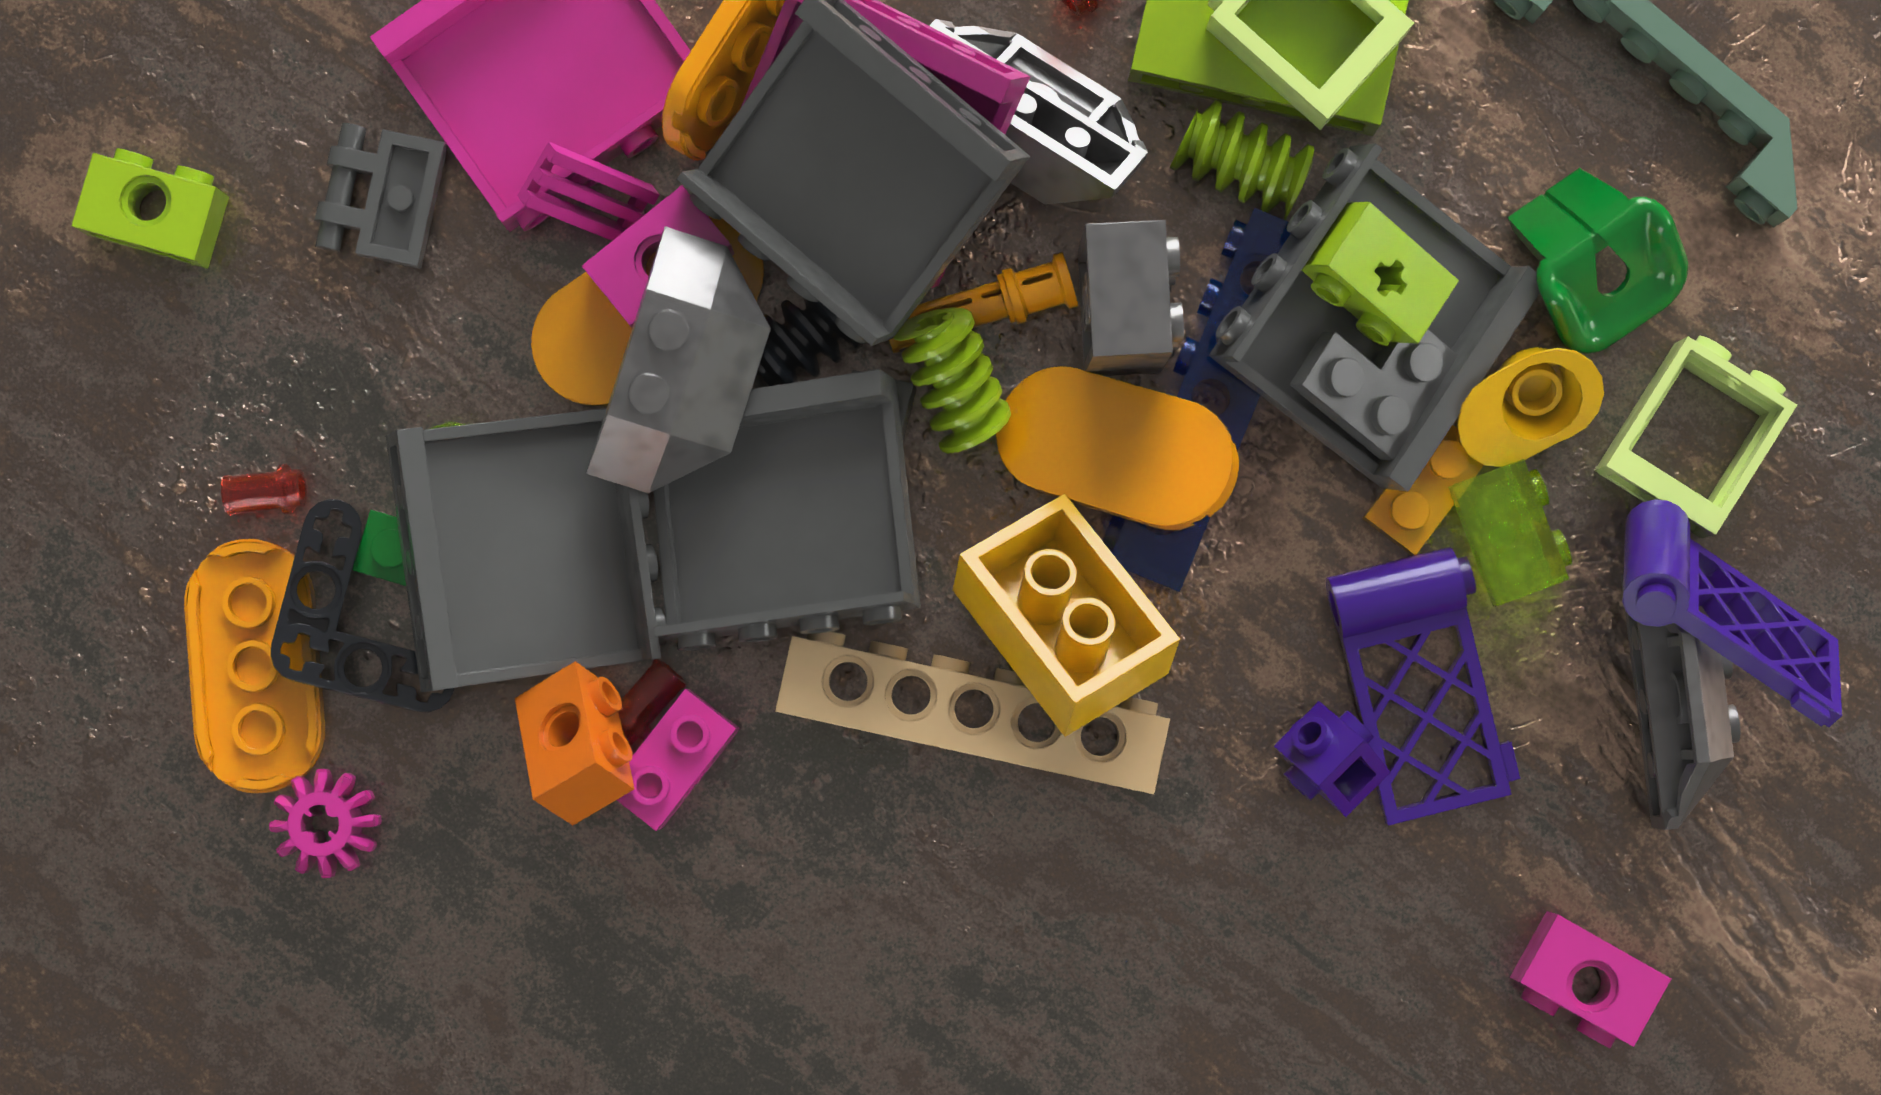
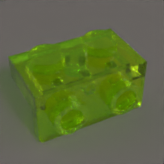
[1448,459,1572,607]

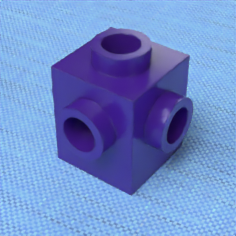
[1274,701,1391,817]

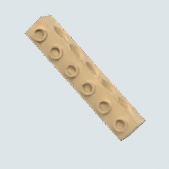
[775,632,1170,794]

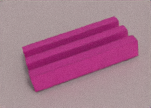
[517,142,660,241]

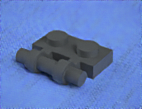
[314,123,448,269]

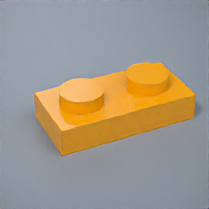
[1362,425,1484,556]

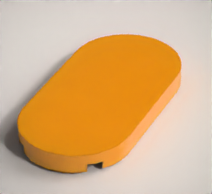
[662,0,785,161]
[531,215,764,406]
[996,366,1239,530]
[184,539,325,793]

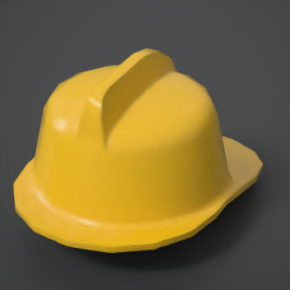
[1457,347,1604,467]

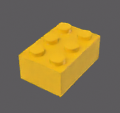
[952,493,1180,737]

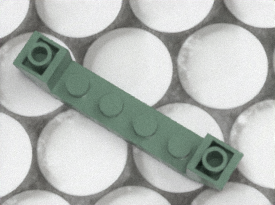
[1493,0,1797,227]

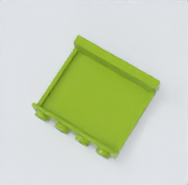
[1128,0,1409,136]

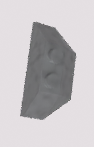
[929,19,1148,204]
[586,226,771,493]
[1621,575,1741,830]

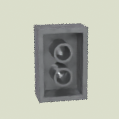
[1078,220,1184,376]

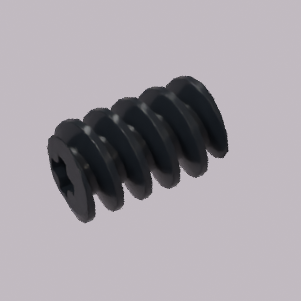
[758,298,863,386]

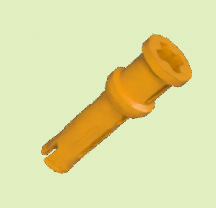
[889,252,1078,353]

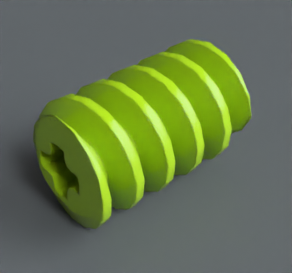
[1170,100,1314,222]
[894,307,1011,454]

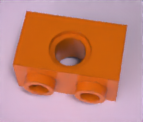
[515,661,635,826]

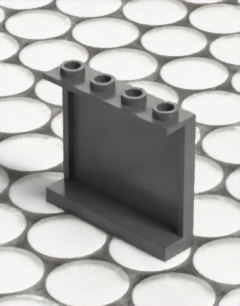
[677,0,1030,346]
[1209,143,1540,491]
[653,369,921,651]
[385,408,666,692]

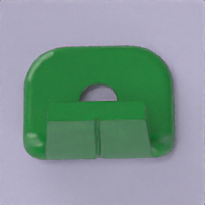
[1507,168,1688,354]

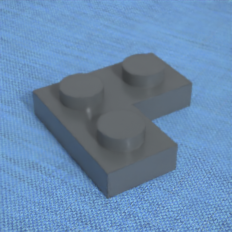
[1289,329,1458,460]

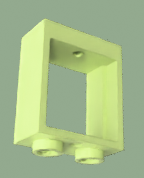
[1206,0,1414,130]
[1594,336,1797,539]

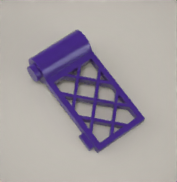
[1622,499,1842,727]
[1326,547,1521,826]

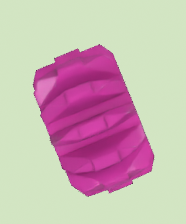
[269,769,382,878]

